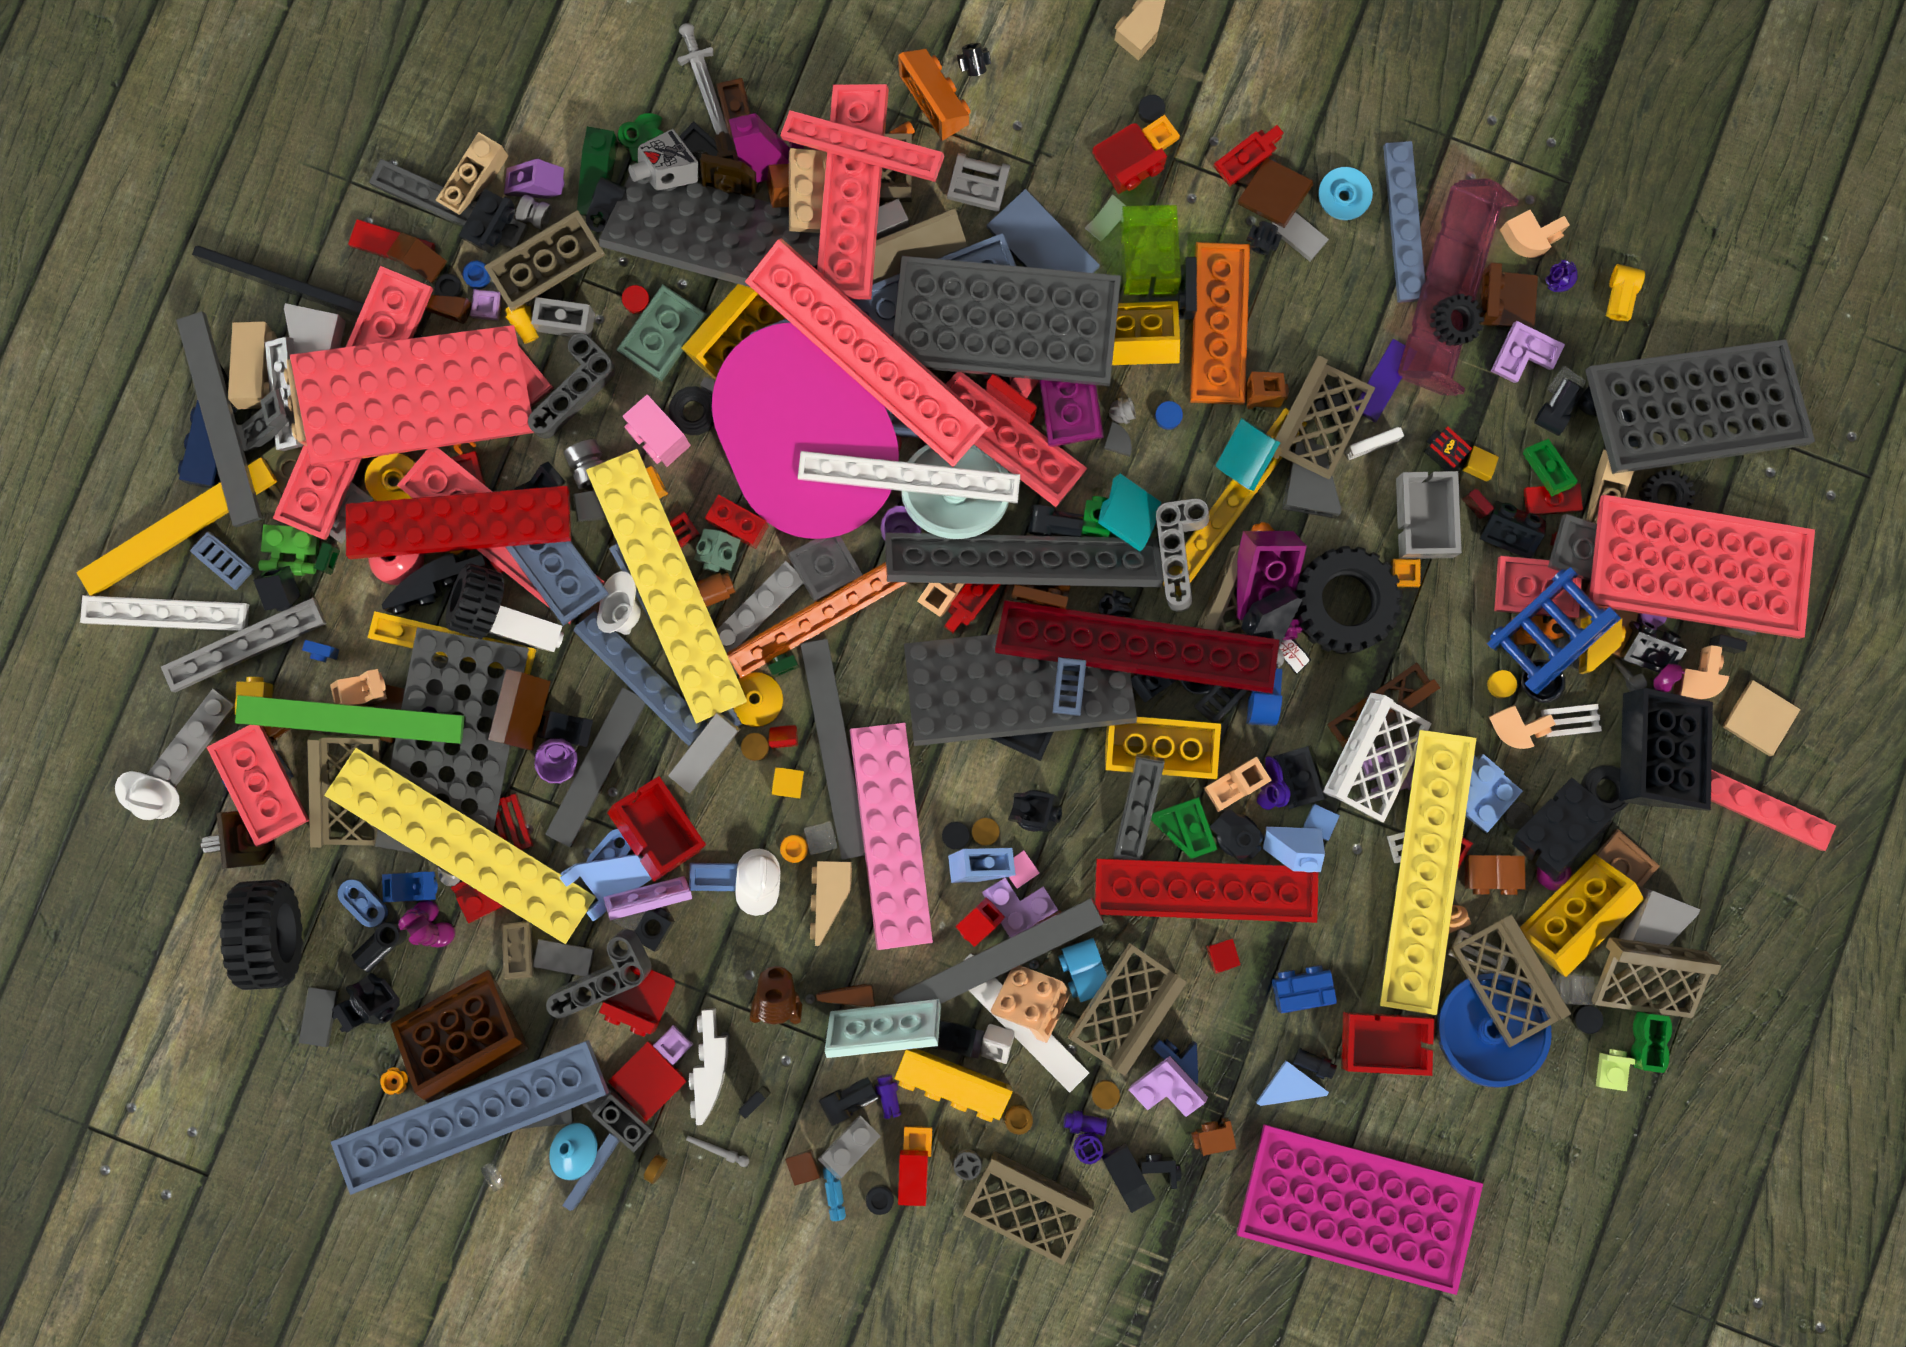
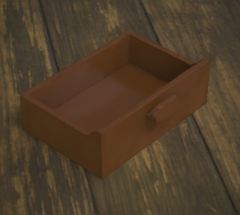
[488,669,551,751]

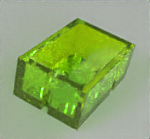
[1120,205,1181,295]

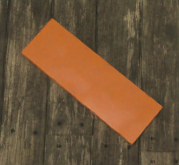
[1190,242,1250,405]

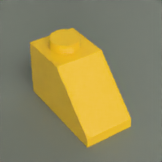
[1579,616,1626,674]

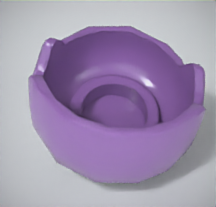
[881,506,922,541]
[534,739,577,783]

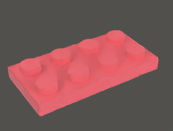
[207,725,309,847]

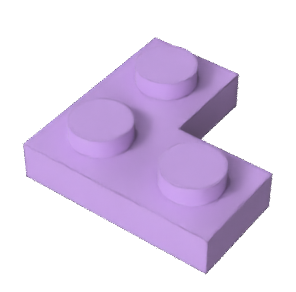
[1491,321,1565,383]
[982,878,1058,937]
[1129,1056,1208,1117]

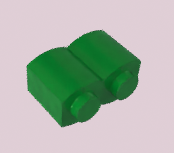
[1630,1011,1672,1073]

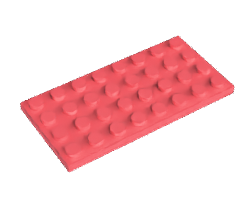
[290,325,535,466]
[1589,495,1815,639]

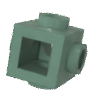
[694,528,741,573]

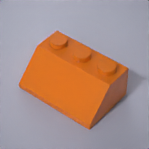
[898,49,971,141]

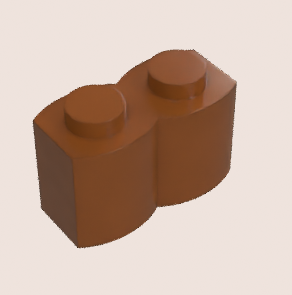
[1465,855,1525,895]

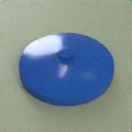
[1437,973,1551,1088]

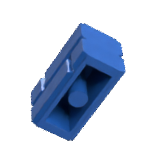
[1272,965,1337,1013]

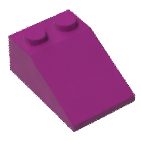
[1237,531,1307,620]

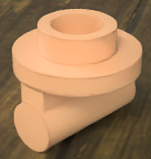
[1449,905,1471,934]

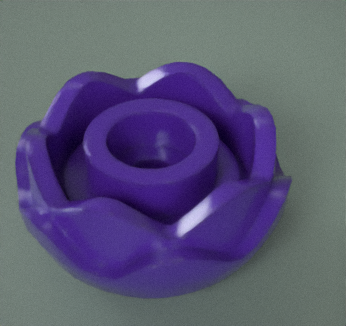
[1545,260,1578,292]

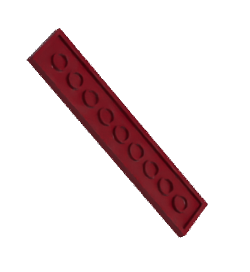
[995,600,1280,693]

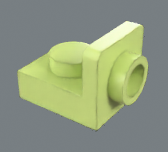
[1596,1049,1635,1091]

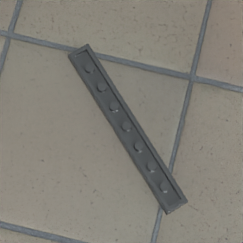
[176,311,262,527]
[801,639,865,860]
[893,897,1105,1004]

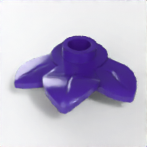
[1257,756,1290,810]

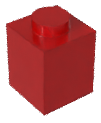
[955,897,1005,947]

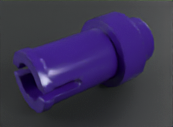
[875,1074,901,1119]
[1064,1110,1107,1136]

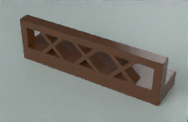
[1326,663,1441,749]

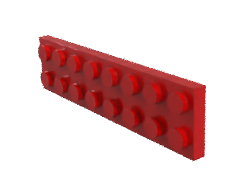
[346,486,571,559]
[1095,859,1318,923]

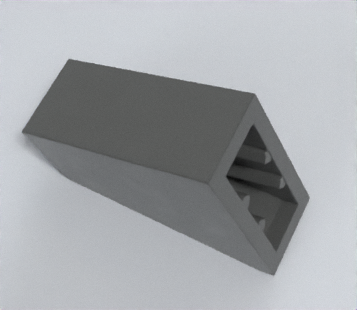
[1282,439,1341,519]

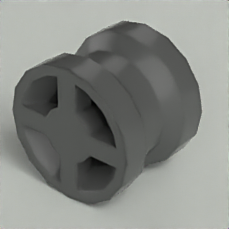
[954,1149,982,1180]

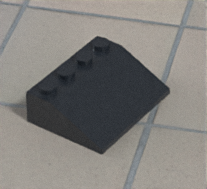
[1619,688,1713,811]

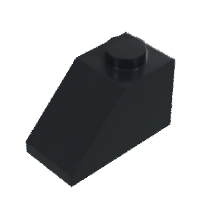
[1241,586,1303,646]

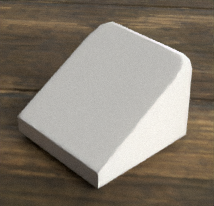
[980,1024,1015,1064]

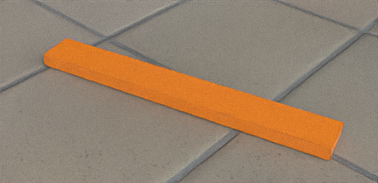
[727,562,908,678]

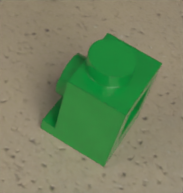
[1081,496,1110,537]

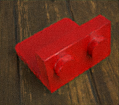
[1092,123,1167,194]
[599,966,676,1037]

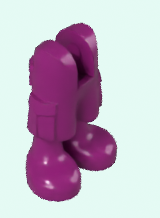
[398,900,455,948]

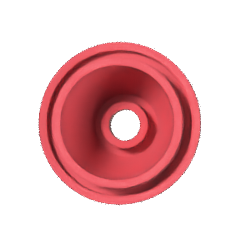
[368,553,425,586]

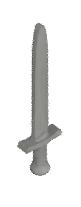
[677,23,728,135]

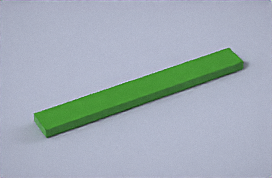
[235,695,465,744]

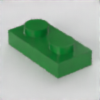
[1523,438,1578,496]

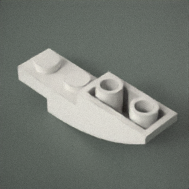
[689,1008,728,1125]

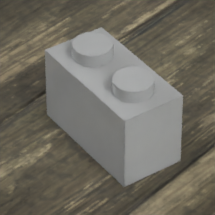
[531,297,595,339]
[818,1116,881,1179]

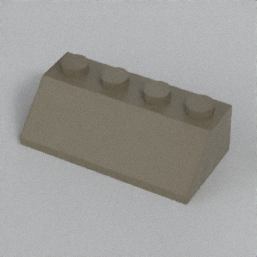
[873,209,967,284]
[484,210,605,311]

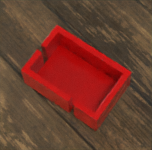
[607,776,706,881]
[1341,1012,1434,1076]

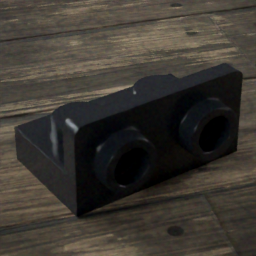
[459,189,515,253]
[1479,501,1546,558]
[1619,620,1687,673]

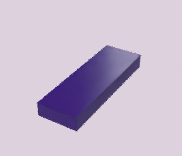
[1355,339,1416,423]

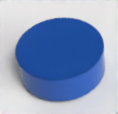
[463,261,491,289]
[1155,401,1183,430]

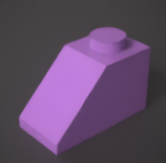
[504,159,564,199]

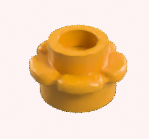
[380,1067,408,1095]

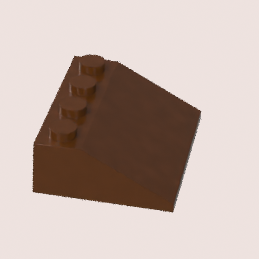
[390,970,529,1103]

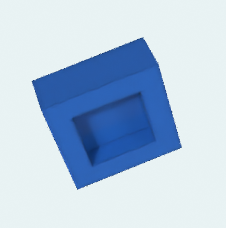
[302,640,339,663]

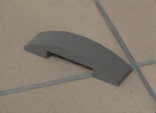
[237,389,286,454]

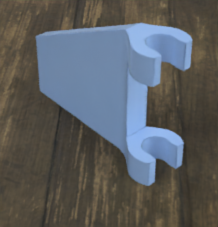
[560,854,652,921]

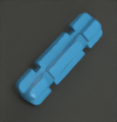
[823,1166,846,1221]

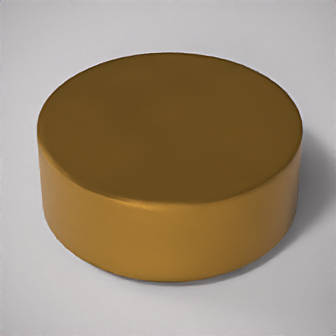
[741,733,769,761]
[972,818,1000,846]
[1091,1080,1120,1109]
[1005,1105,1033,1135]
[644,1155,668,1184]

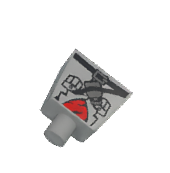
[629,129,698,190]

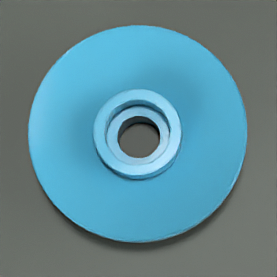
[1318,167,1373,220]
[549,1123,597,1180]

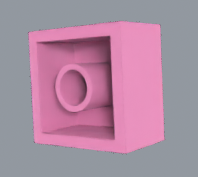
[622,395,691,467]

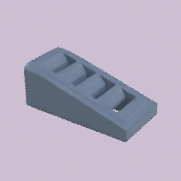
[190,531,254,590]
[1052,657,1086,716]

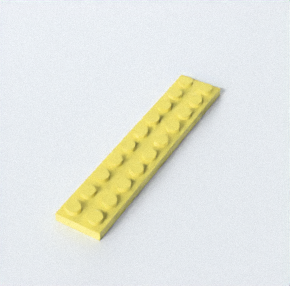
[586,449,747,724]
[1380,730,1476,1015]
[324,748,596,944]

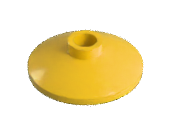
[365,453,415,501]
[733,672,783,727]

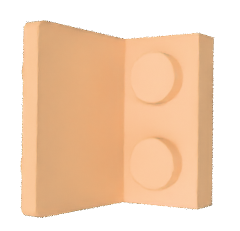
[991,965,1071,1043]

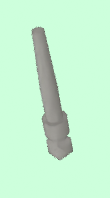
[686,1136,749,1167]

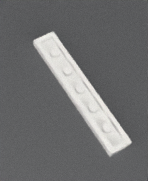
[80,595,250,631]
[963,953,1089,1093]

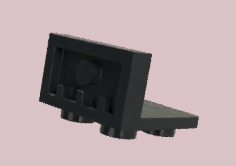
[1139,257,1197,319]

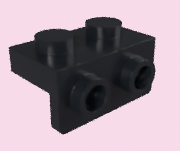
[1273,745,1327,809]

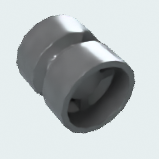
[564,439,605,489]

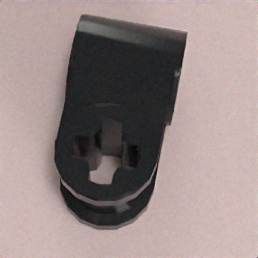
[586,176,626,232]

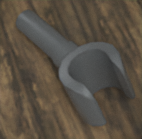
[1613,658,1647,691]

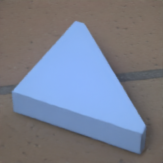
[1256,1060,1329,1106]

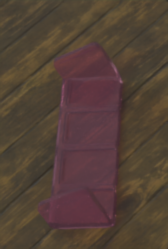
[1398,179,1519,396]

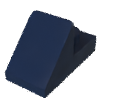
[1151,1038,1198,1085]

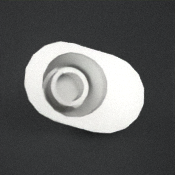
[597,571,641,635]
[115,771,180,820]
[735,848,780,916]

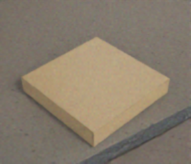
[1722,680,1801,756]

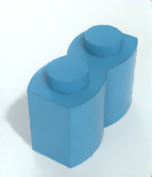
[1058,938,1107,1002]

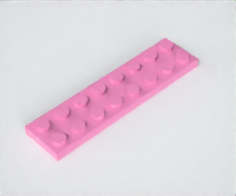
[850,723,933,950]

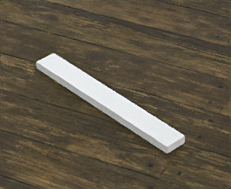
[798,451,1020,503]

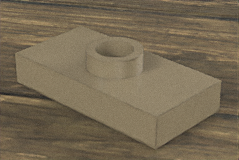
[501,921,534,981]

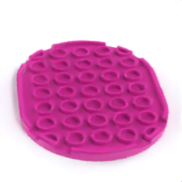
[712,323,899,539]

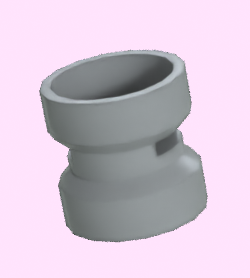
[515,195,552,230]

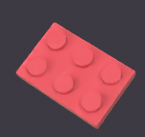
[1494,556,1582,619]

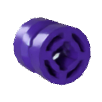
[1073,1132,1103,1164]

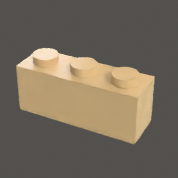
[228,322,277,409]

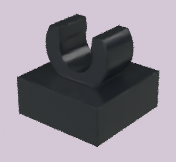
[332,999,365,1033]

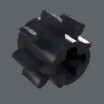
[957,43,991,76]
[1246,221,1282,255]
[1099,590,1132,618]

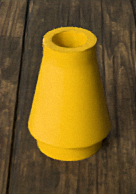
[505,303,539,344]

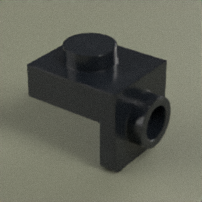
[1139,1153,1182,1189]

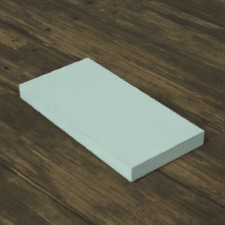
[825,999,941,1058]

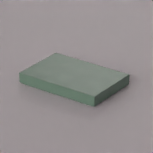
[616,284,708,382]

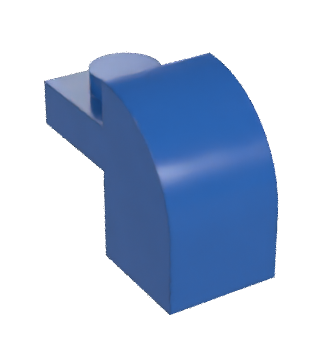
[1246,668,1282,726]
[382,871,438,902]

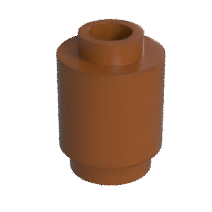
[696,572,736,607]

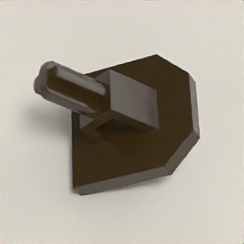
[700,131,757,197]
[200,811,275,869]

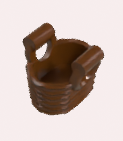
[750,966,803,1025]

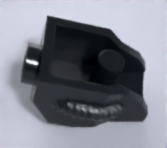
[1008,790,1062,832]
[1210,807,1264,862]
[346,973,400,1025]

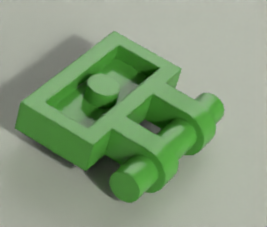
[258,524,320,576]

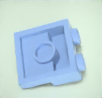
[1465,754,1523,833]

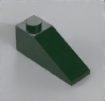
[577,126,619,219]

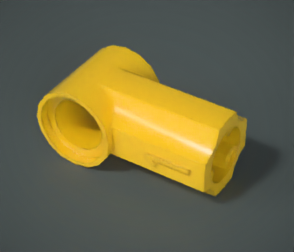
[1606,264,1645,321]

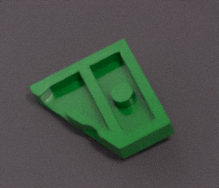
[1151,797,1218,859]

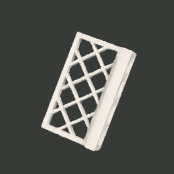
[1323,693,1432,823]

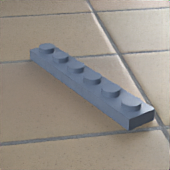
[1383,141,1427,303]
[574,611,708,746]

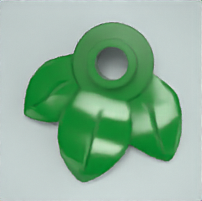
[617,113,664,163]

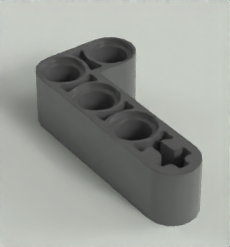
[528,333,616,439]
[546,929,652,1018]

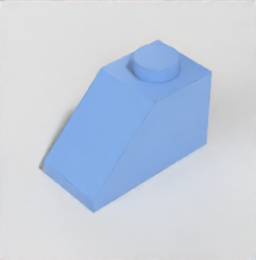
[1263,827,1325,872]
[948,848,1016,883]

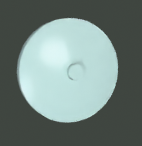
[901,444,1009,539]

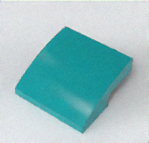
[1216,418,1281,491]
[1098,473,1161,551]

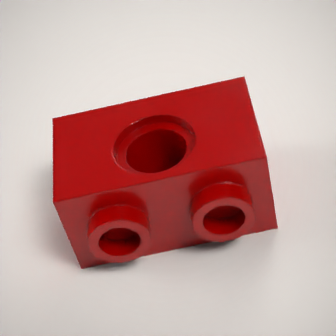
[705,494,769,549]

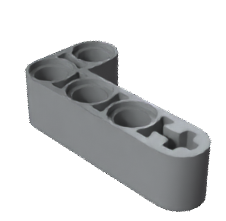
[1156,499,1209,612]

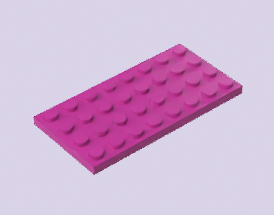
[1236,1124,1483,1295]

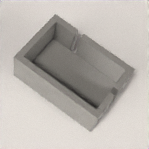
[1396,471,1462,559]

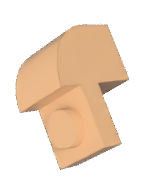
[1500,210,1569,258]
[917,583,964,617]
[1672,645,1729,700]
[330,669,387,706]
[1488,705,1556,749]
[1204,757,1272,812]

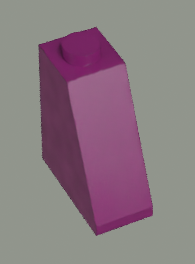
[729,113,790,182]

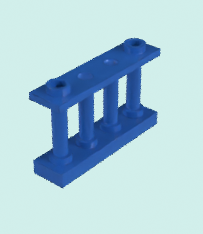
[1487,567,1621,694]

